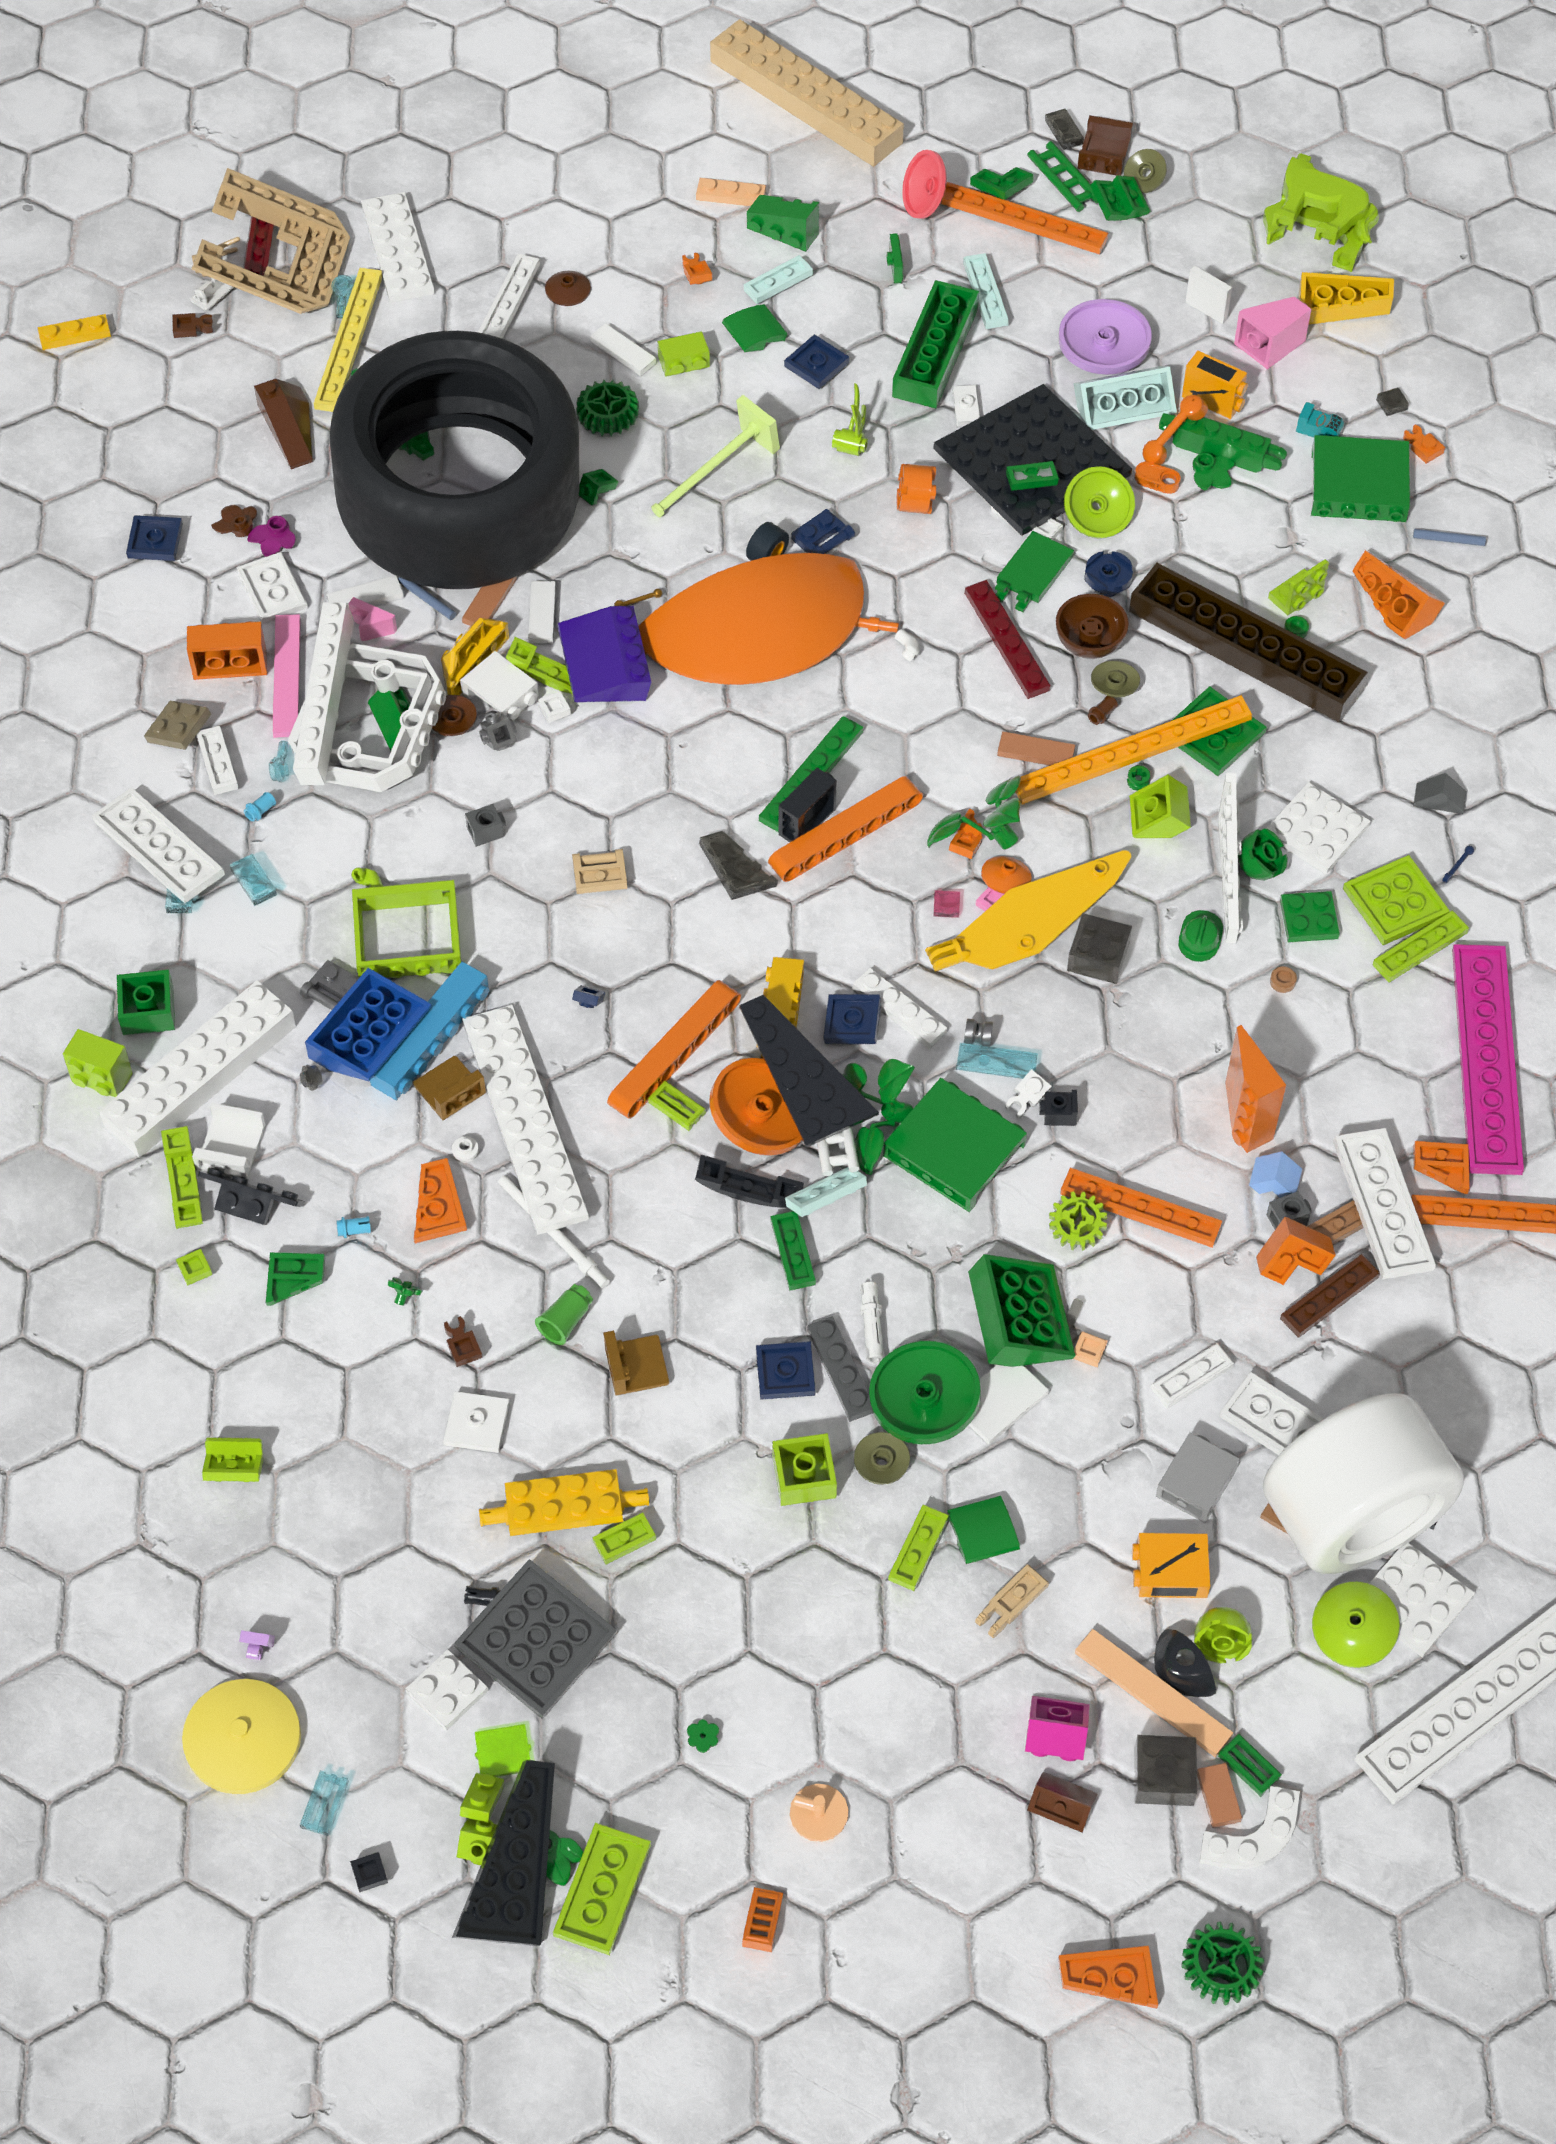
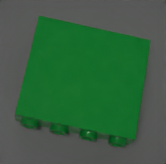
[1311,435,1410,522]
[883,1077,1027,1213]

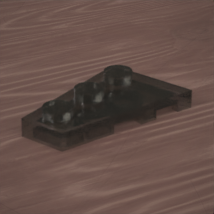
[699,831,778,900]

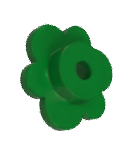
[687,1719,719,1753]

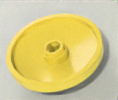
[182,1679,301,1794]

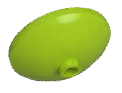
[1064,467,1135,539]
[1312,1581,1400,1668]

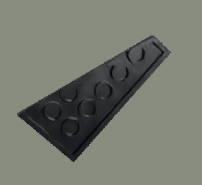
[739,995,879,1148]
[452,1760,555,1946]

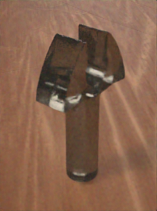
[1057,1299,1083,1343]

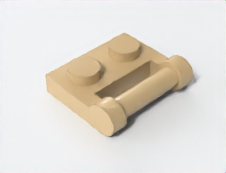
[572,849,627,894]

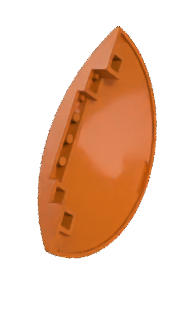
[638,553,864,685]

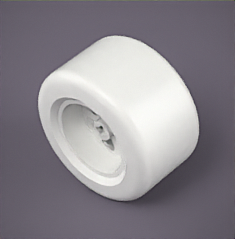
[1263,1393,1464,1574]

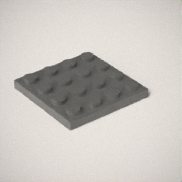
[454,1559,617,1719]

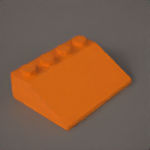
[1225,1025,1286,1153]

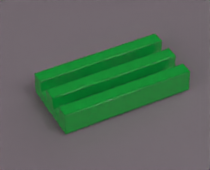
[1218,1734,1282,1797]

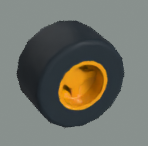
[746,522,789,561]

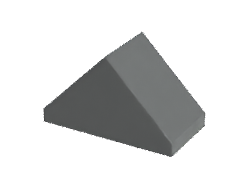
[1413,773,1467,814]

